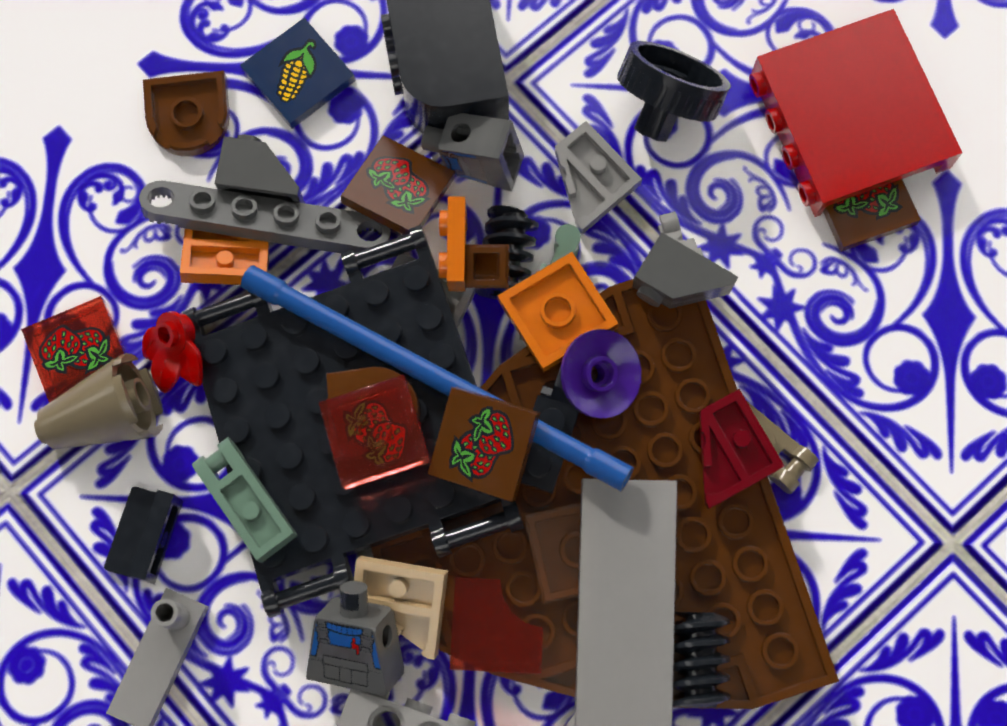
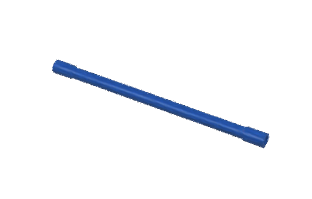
[241,265,634,492]

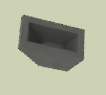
[214,134,304,203]
[632,232,738,309]

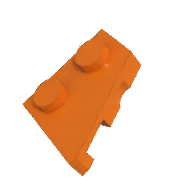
[439,196,468,292]
[180,229,269,285]

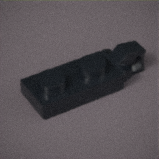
[521,366,579,494]

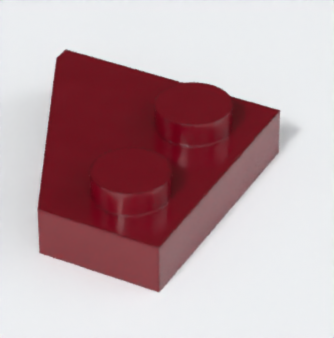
[699,389,785,510]

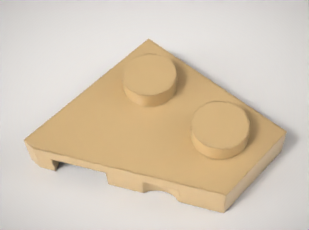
[354,556,448,660]

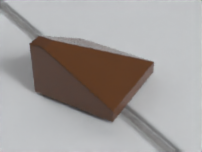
[465,244,509,288]

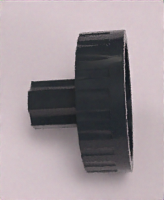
[617,41,731,142]

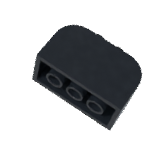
[381,0,509,133]

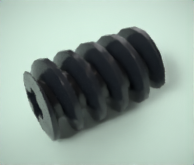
[475,205,539,300]
[672,612,730,708]

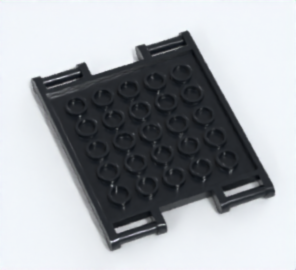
[181,225,525,618]

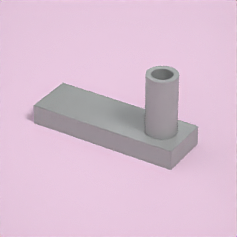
[106,588,209,726]

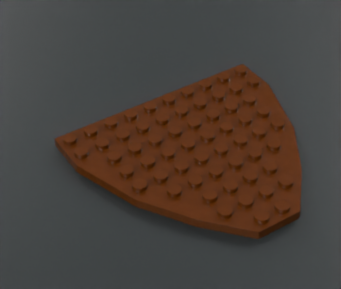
[371,279,839,709]

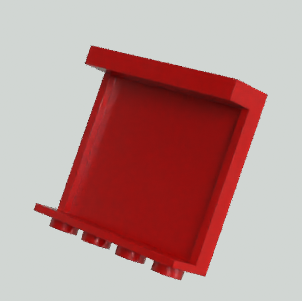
[749,9,963,217]

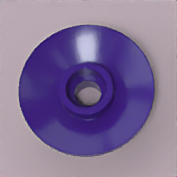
[561,329,641,418]

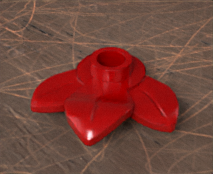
[142,311,203,394]

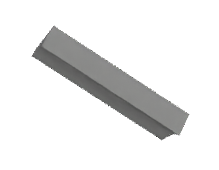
[574,479,677,726]

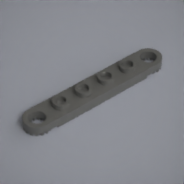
[139,181,391,254]

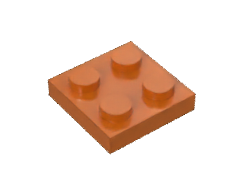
[497,252,619,372]

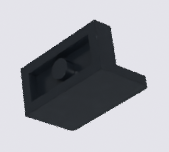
[104,487,183,585]

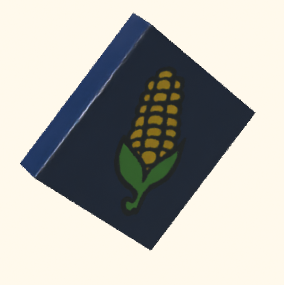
[240,17,356,129]

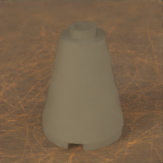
[34,353,163,449]

